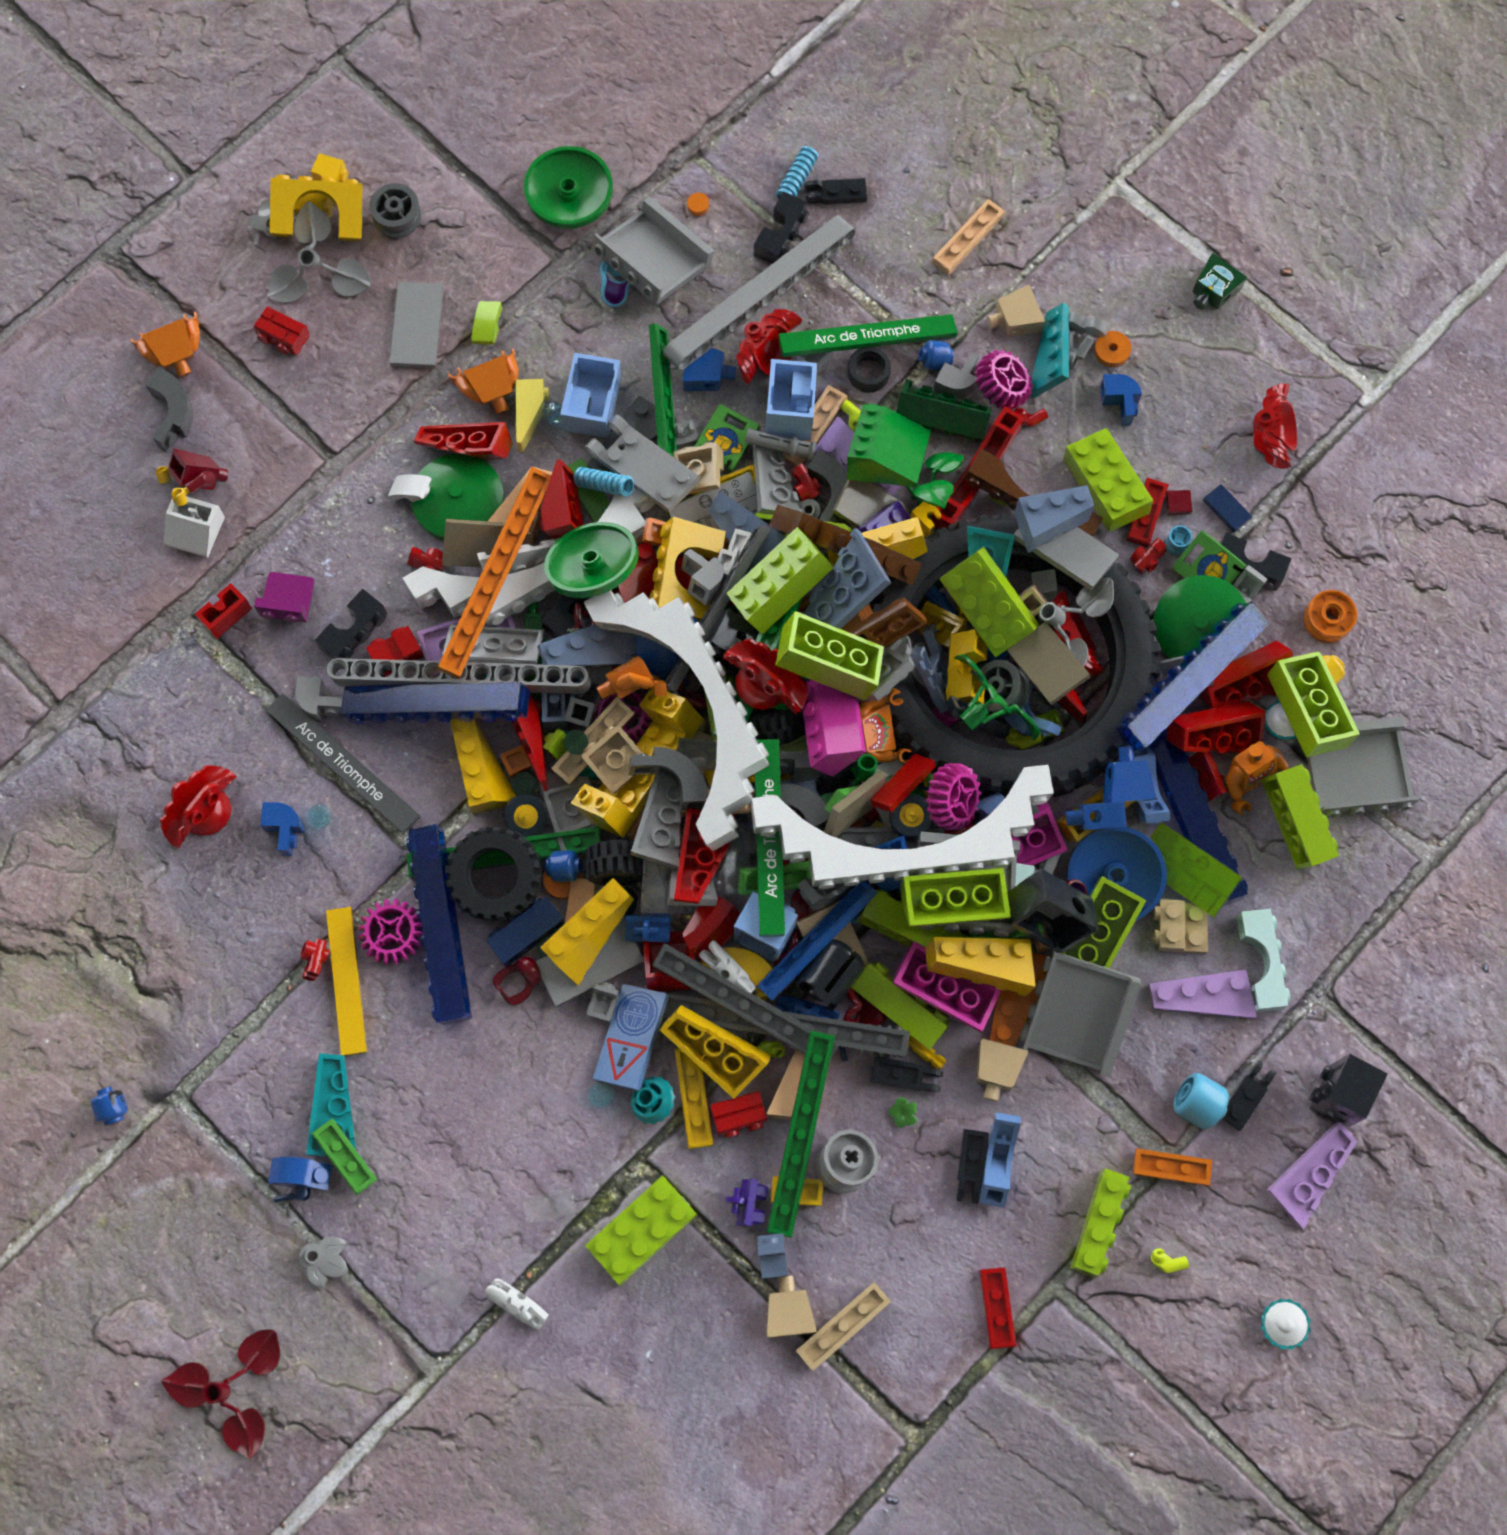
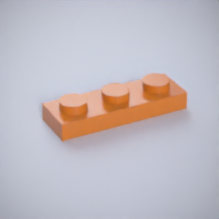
[1132,1148,1212,1186]

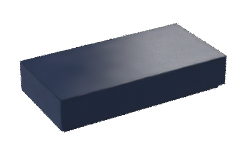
[1203,484,1253,533]

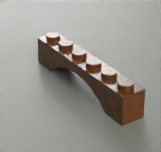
[964,449,1103,537]

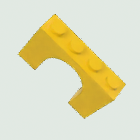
[270,174,362,242]
[649,517,726,623]

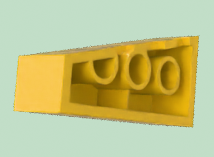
[925,937,1035,996]
[660,1005,771,1099]

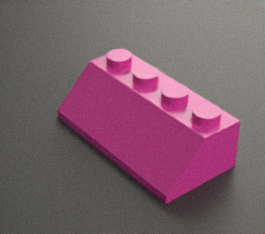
[802,680,866,777]
[1011,803,1067,866]
[893,941,1001,1032]

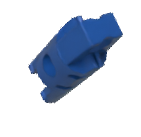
[775,995,840,1020]

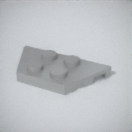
[858,635,914,702]
[539,773,598,850]

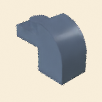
[757,1233,789,1280]

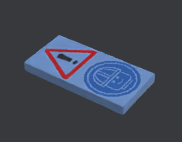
[593,984,669,1091]

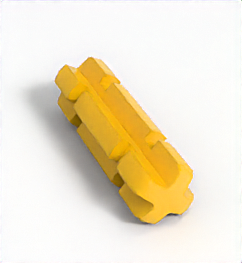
[908,1035,946,1070]

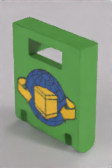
[694,404,760,473]
[1171,530,1246,584]

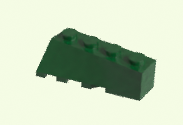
[896,379,992,441]

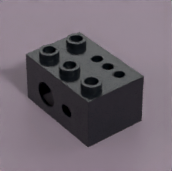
[705,609,759,675]
[1007,868,1099,954]
[1309,1053,1388,1128]

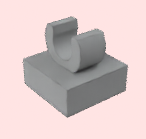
[675,419,699,449]

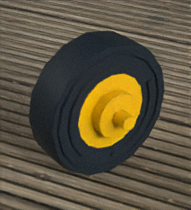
[503,794,547,837]
[889,794,933,839]

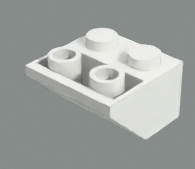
[163,496,225,558]

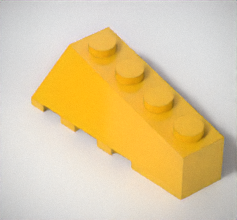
[827,517,928,567]
[449,711,516,814]
[540,878,634,986]

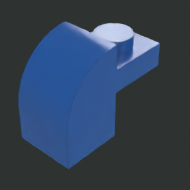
[1100,374,1142,425]
[260,802,304,856]
[268,1157,332,1191]

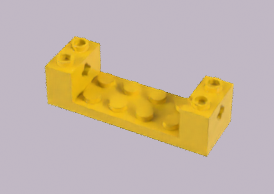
[571,687,704,838]

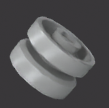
[815,1130,879,1194]

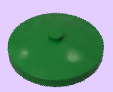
[524,146,613,229]
[411,454,504,541]
[544,522,639,598]
[1154,575,1250,669]

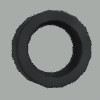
[848,346,891,393]

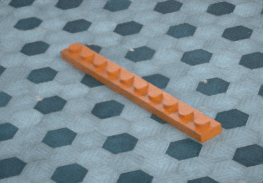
[437,467,551,679]

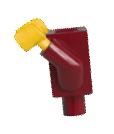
[156,448,228,506]

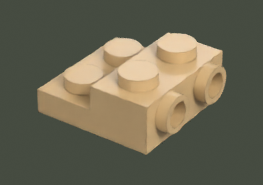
[673,442,723,495]
[581,725,643,794]
[1153,899,1208,954]

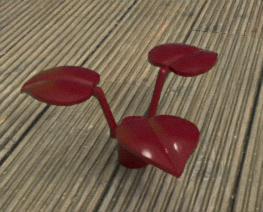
[161,1329,281,1459]

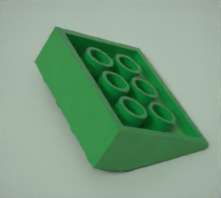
[847,404,930,487]

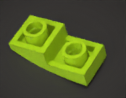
[471,301,503,345]

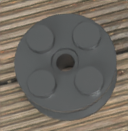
[369,183,421,238]
[976,660,1031,717]

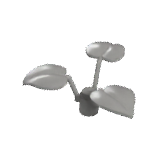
[267,201,371,303]
[1034,578,1114,667]

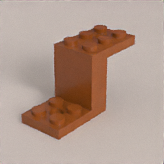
[797,591,927,648]

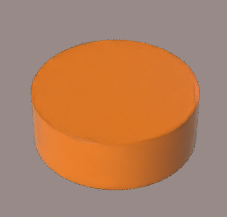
[687,193,709,216]

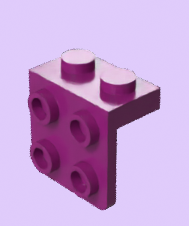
[254,572,315,623]

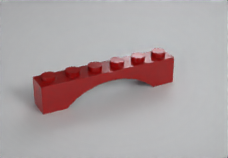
[931,406,1025,529]

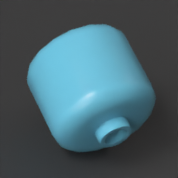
[1173,1073,1229,1130]

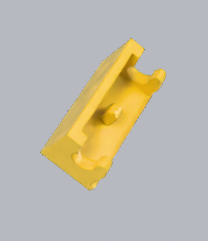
[910,502,941,538]
[916,601,969,649]

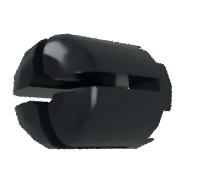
[794,939,865,1011]

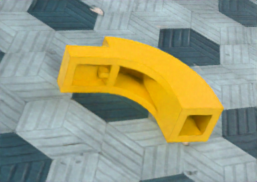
[699,947,782,1001]

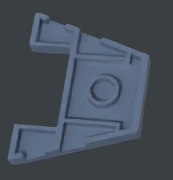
[911,623,949,713]

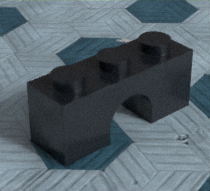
[754,191,809,264]
[1220,532,1292,591]
[315,588,387,659]
[541,595,591,639]

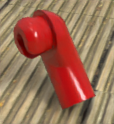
[1014,407,1048,427]

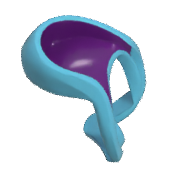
[600,262,631,307]

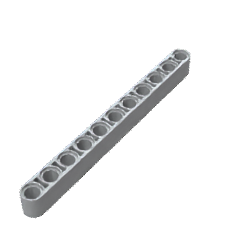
[663,215,856,370]
[327,658,591,694]

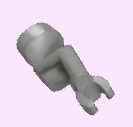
[1069,312,1109,369]

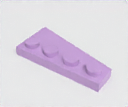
[814,416,900,496]
[1148,970,1257,1020]
[1267,1122,1358,1229]

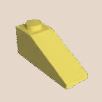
[516,379,550,452]

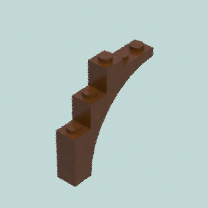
[768,505,922,586]

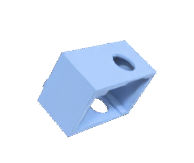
[560,353,622,438]
[765,359,817,441]
[734,891,798,963]

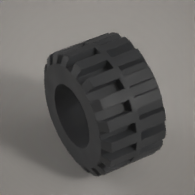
[747,708,803,746]
[585,840,649,886]

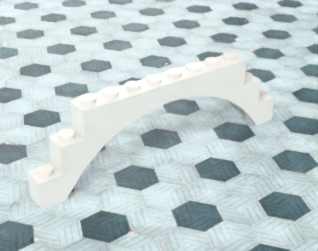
[403,488,655,627]
[584,590,769,851]
[750,765,1054,889]

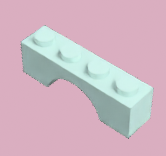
[1236,909,1290,1013]

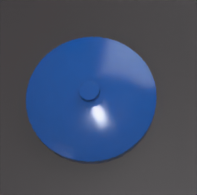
[1067,827,1167,920]

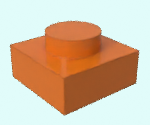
[500,745,532,778]

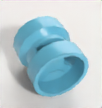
[1165,525,1192,556]

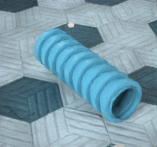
[776,146,819,199]
[574,466,634,497]

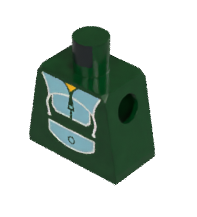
[1192,253,1247,310]

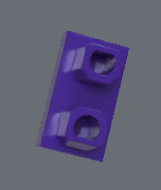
[725,1178,769,1227]

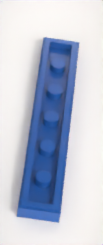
[757,881,877,1000]

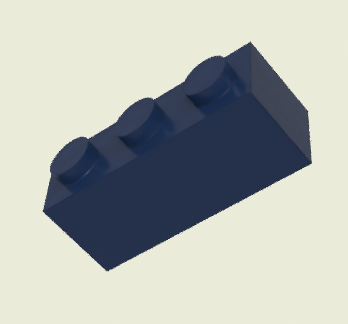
[486,896,565,968]

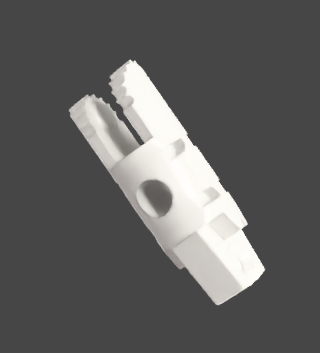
[699,941,756,993]
[484,1278,548,1330]

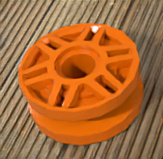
[1303,590,1358,643]

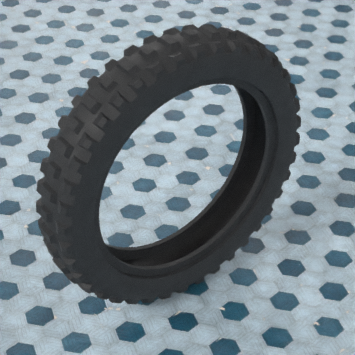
[869,514,1161,799]

